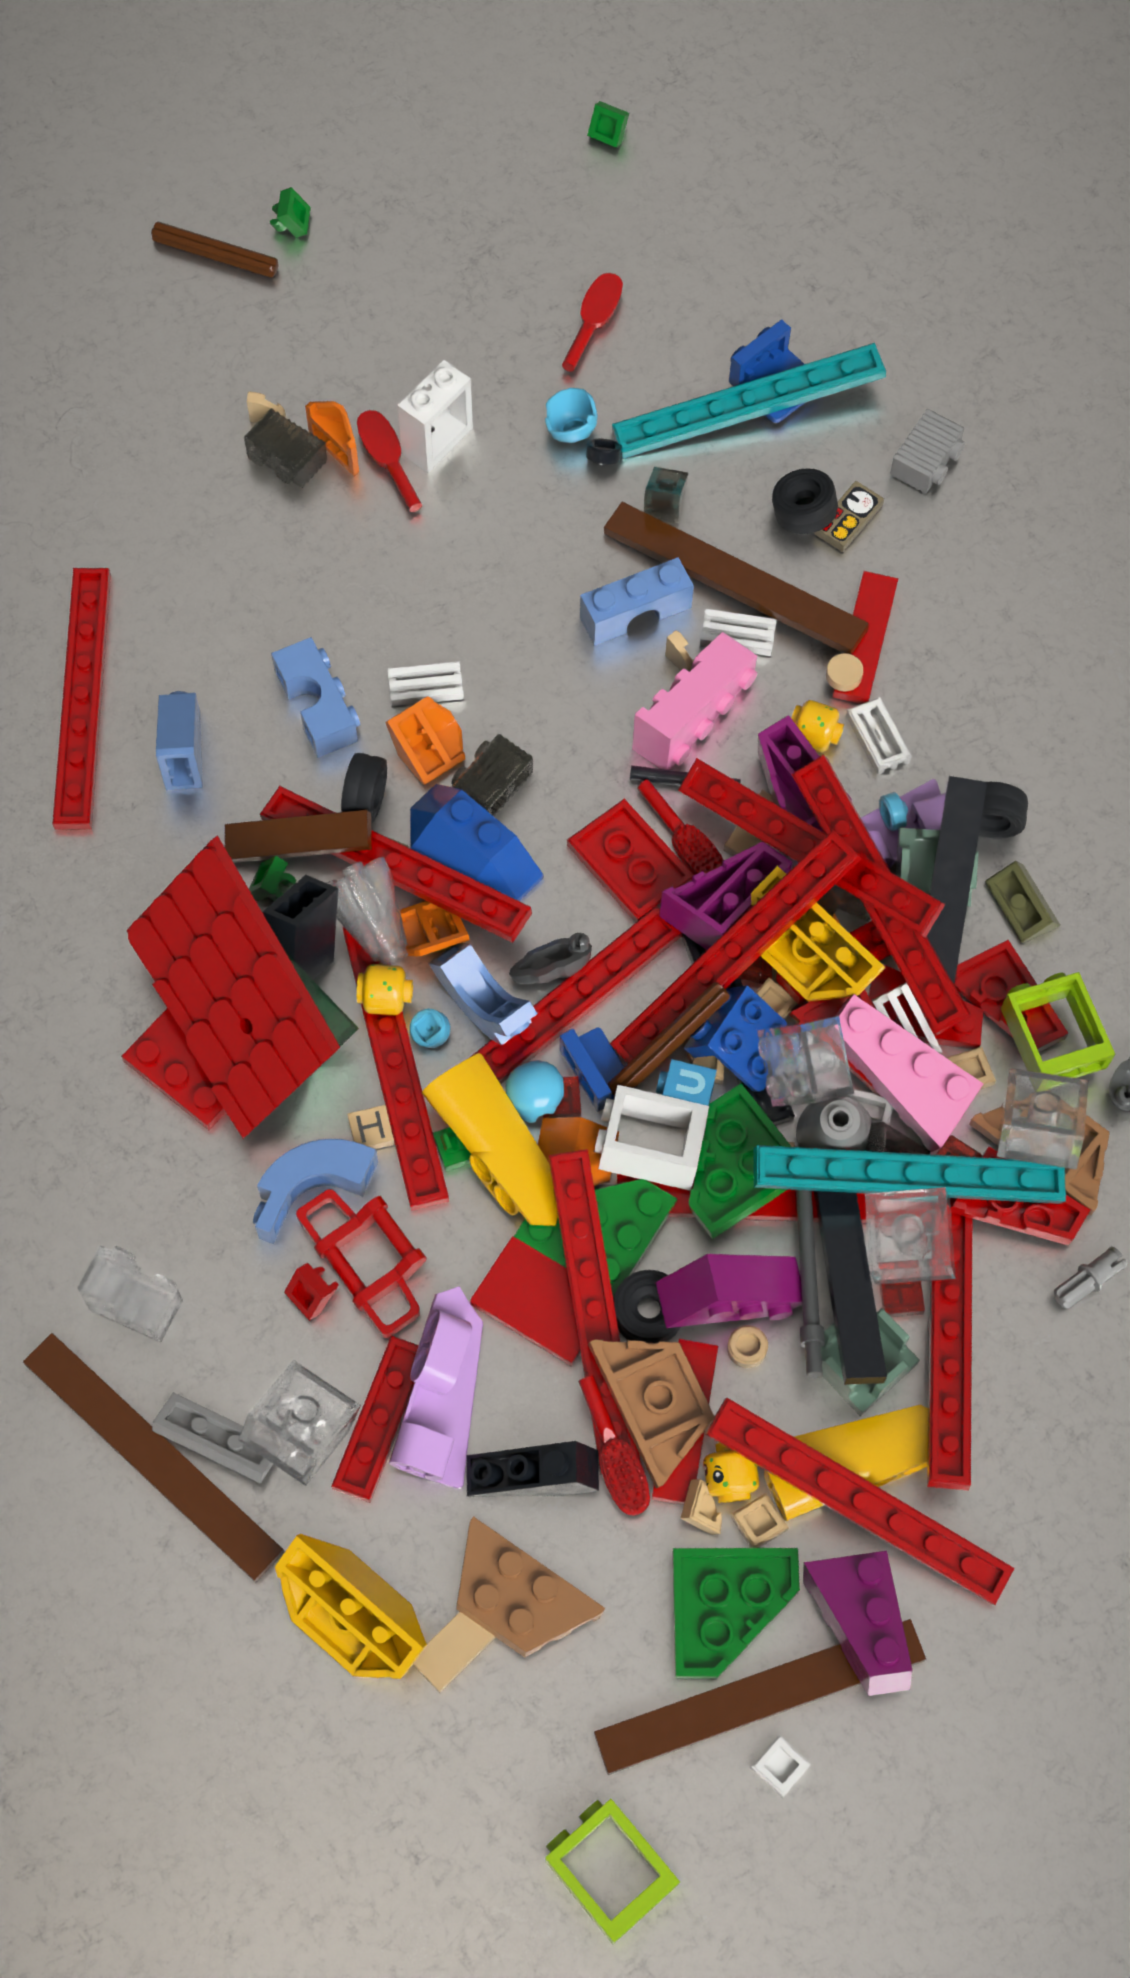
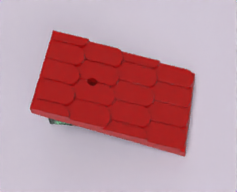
[126,835,359,1139]

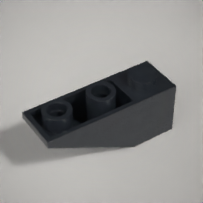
[467,1441,599,1497]

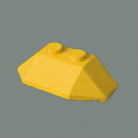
[751,866,885,1002]
[275,1534,427,1679]

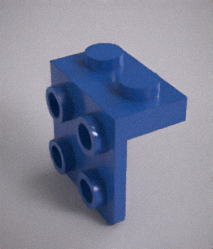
[729,319,806,423]
[684,985,797,1092]

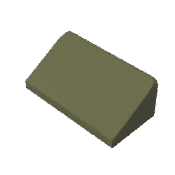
[985,861,1060,943]

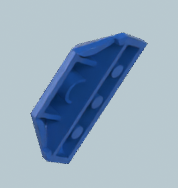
[410,784,544,901]

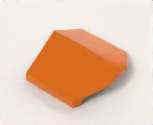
[305,401,359,476]
[385,696,465,785]
[394,901,470,956]
[538,1117,619,1186]

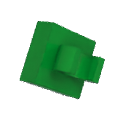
[587,101,629,148]
[270,187,311,238]
[249,855,297,902]
[433,1127,471,1172]

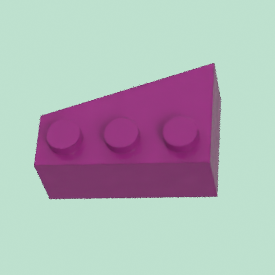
[758,715,852,832]
[659,841,793,950]
[656,1254,802,1328]
[803,1550,913,1696]

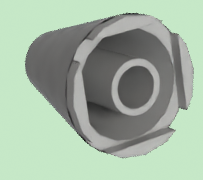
[796,1095,875,1151]

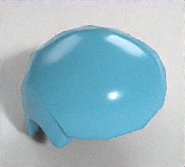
[545,388,598,443]
[505,1060,564,1123]

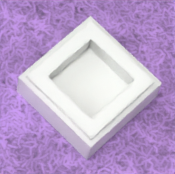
[750,1734,811,1798]

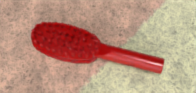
[562,273,623,372]
[357,410,422,512]
[637,779,724,875]
[578,1375,650,1516]

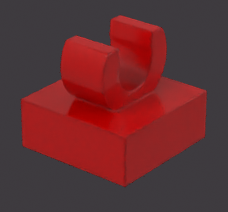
[284,1263,339,1321]

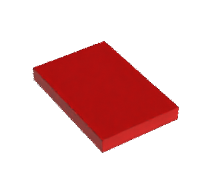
[567,798,694,923]
[470,1236,614,1367]

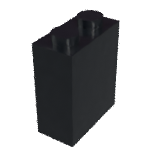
[263,875,338,987]

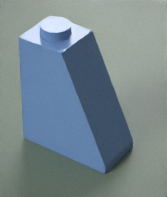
[156,691,203,791]

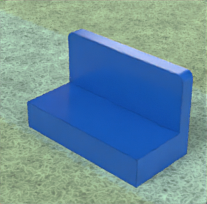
[559,1027,636,1112]

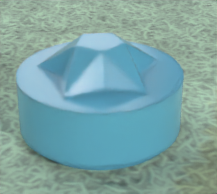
[879,792,908,831]
[410,1008,450,1048]

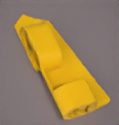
[422,1053,558,1226]
[763,1405,928,1521]

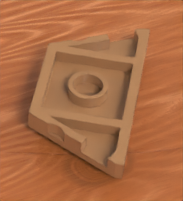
[969,1087,1110,1216]
[588,1339,715,1488]
[456,1516,605,1658]

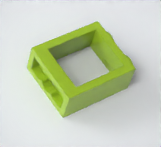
[1000,972,1116,1091]
[545,1799,680,1945]

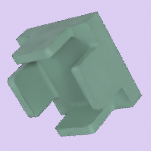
[896,828,978,907]
[804,1308,920,1416]

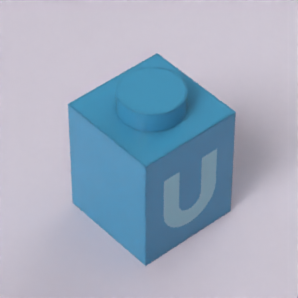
[656,1059,717,1106]

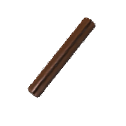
[151,222,279,278]
[607,982,730,1096]

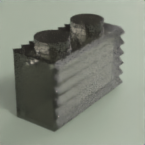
[244,408,327,488]
[451,734,533,817]

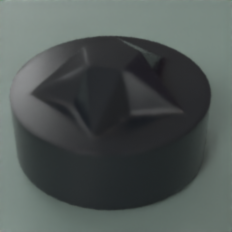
[586,438,622,466]

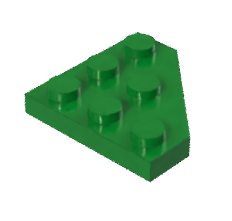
[688,1083,792,1240]
[514,1179,677,1297]
[672,1548,800,1679]

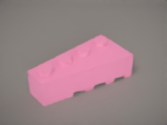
[632,632,757,770]
[824,995,983,1152]

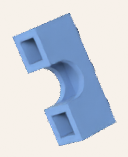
[580,557,694,646]
[271,637,360,758]

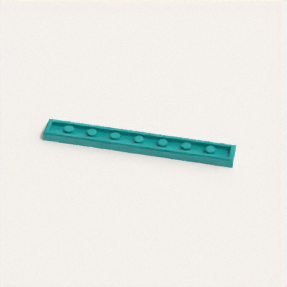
[612,343,886,459]
[754,1145,1066,1204]

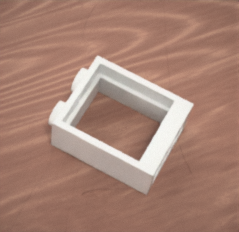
[397,360,473,473]
[594,1085,709,1191]

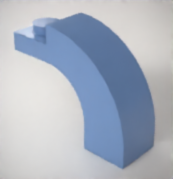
[428,943,538,1045]
[253,1139,378,1244]

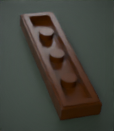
[225,810,372,863]

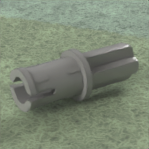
[1054,1246,1127,1309]

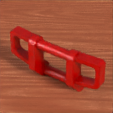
[296,1189,427,1339]

